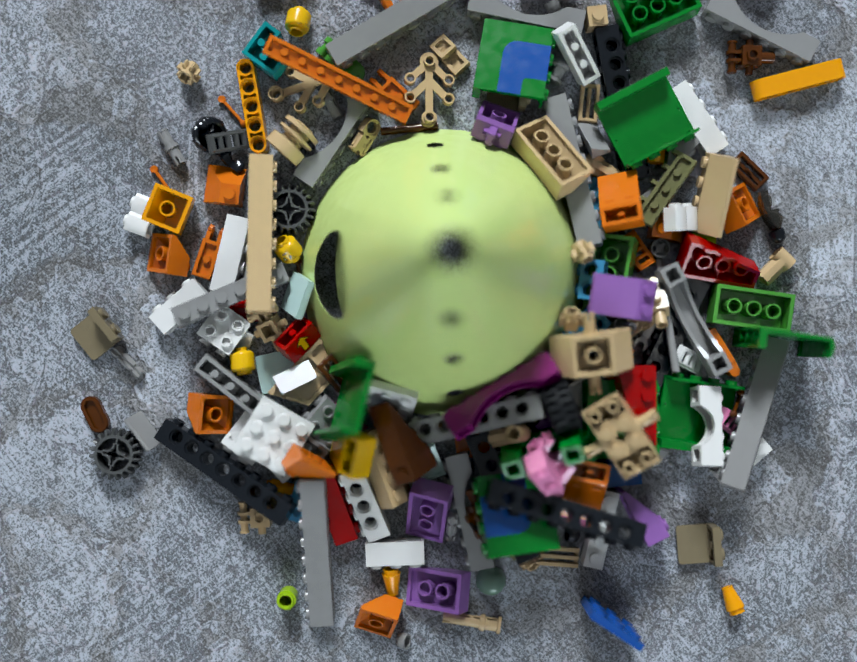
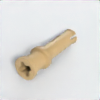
[442,612,502,634]

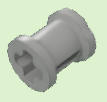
[550,60,569,86]

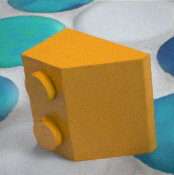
[141,183,196,236]

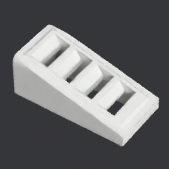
[677,344,707,378]

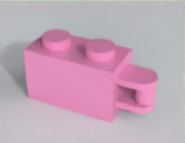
[523,448,565,497]

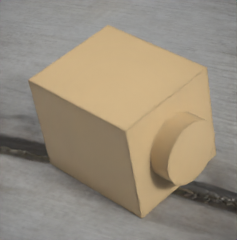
[584,4,609,33]

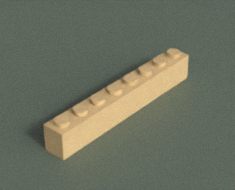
[246,153,277,314]

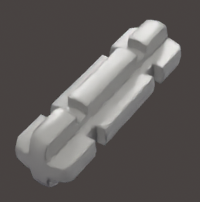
[111,346,144,378]
[445,512,458,542]

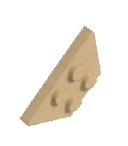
[268,338,335,406]

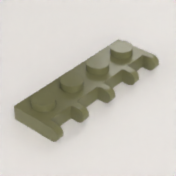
[641,149,697,228]

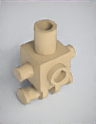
[649,277,670,329]
[246,303,288,352]
[237,501,273,534]

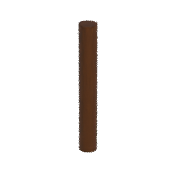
[380,122,439,136]

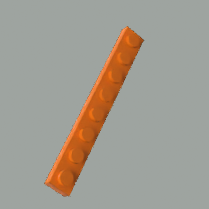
[262,34,414,125]

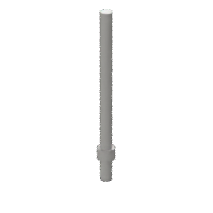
[655,258,680,373]

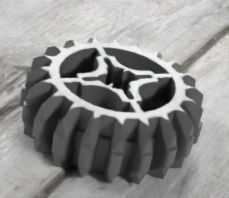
[272,183,316,236]
[89,427,143,480]

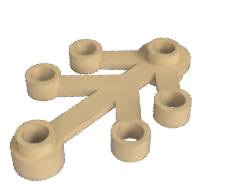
[404,52,455,128]
[268,67,330,114]

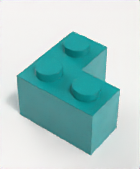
[242,21,288,82]

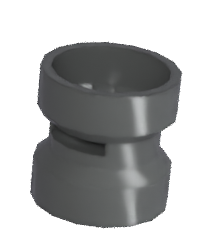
[647,238,671,259]

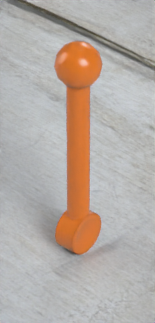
[218,96,246,128]
[150,165,169,188]

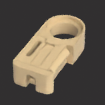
[347,117,380,157]

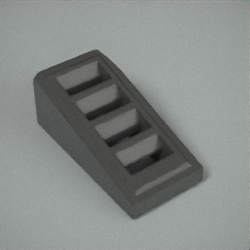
[205,129,250,155]

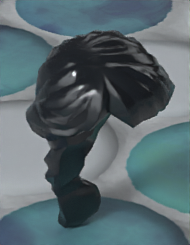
[191,116,244,174]

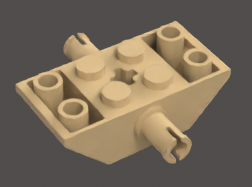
[549,312,634,395]
[581,391,661,481]

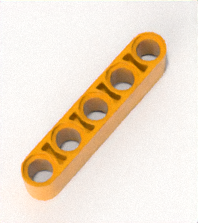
[749,58,846,102]
[236,59,270,154]

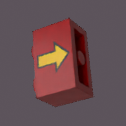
[273,317,321,364]

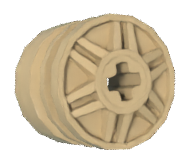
[266,114,319,167]

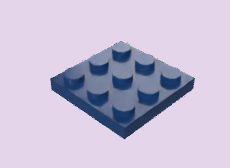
[580,595,645,652]

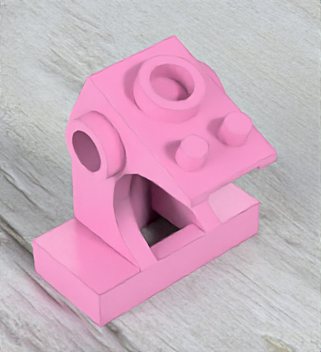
[526,430,576,484]

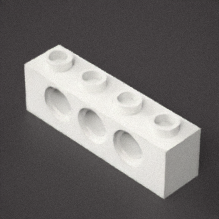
[338,474,391,543]

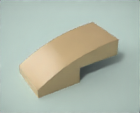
[429,33,470,78]

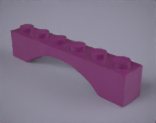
[442,351,563,441]

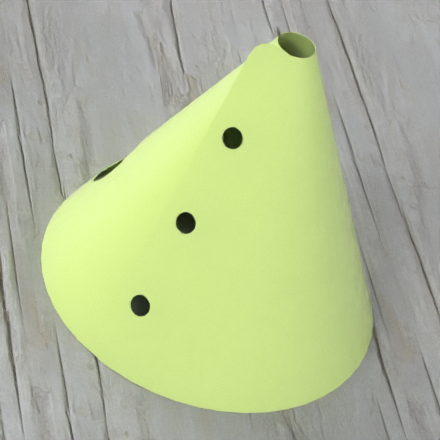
[300,129,584,416]

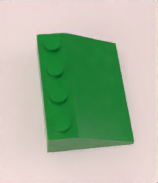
[609,0,702,47]

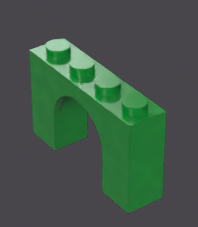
[500,427,586,481]

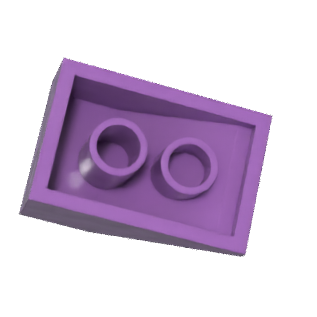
[588,273,657,322]
[405,477,454,543]
[614,487,670,547]
[406,566,471,615]

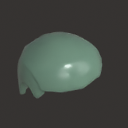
[476,567,506,595]

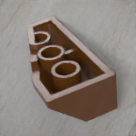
[368,401,437,486]

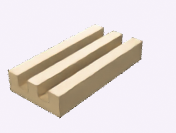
[577,84,601,124]
[539,546,580,568]

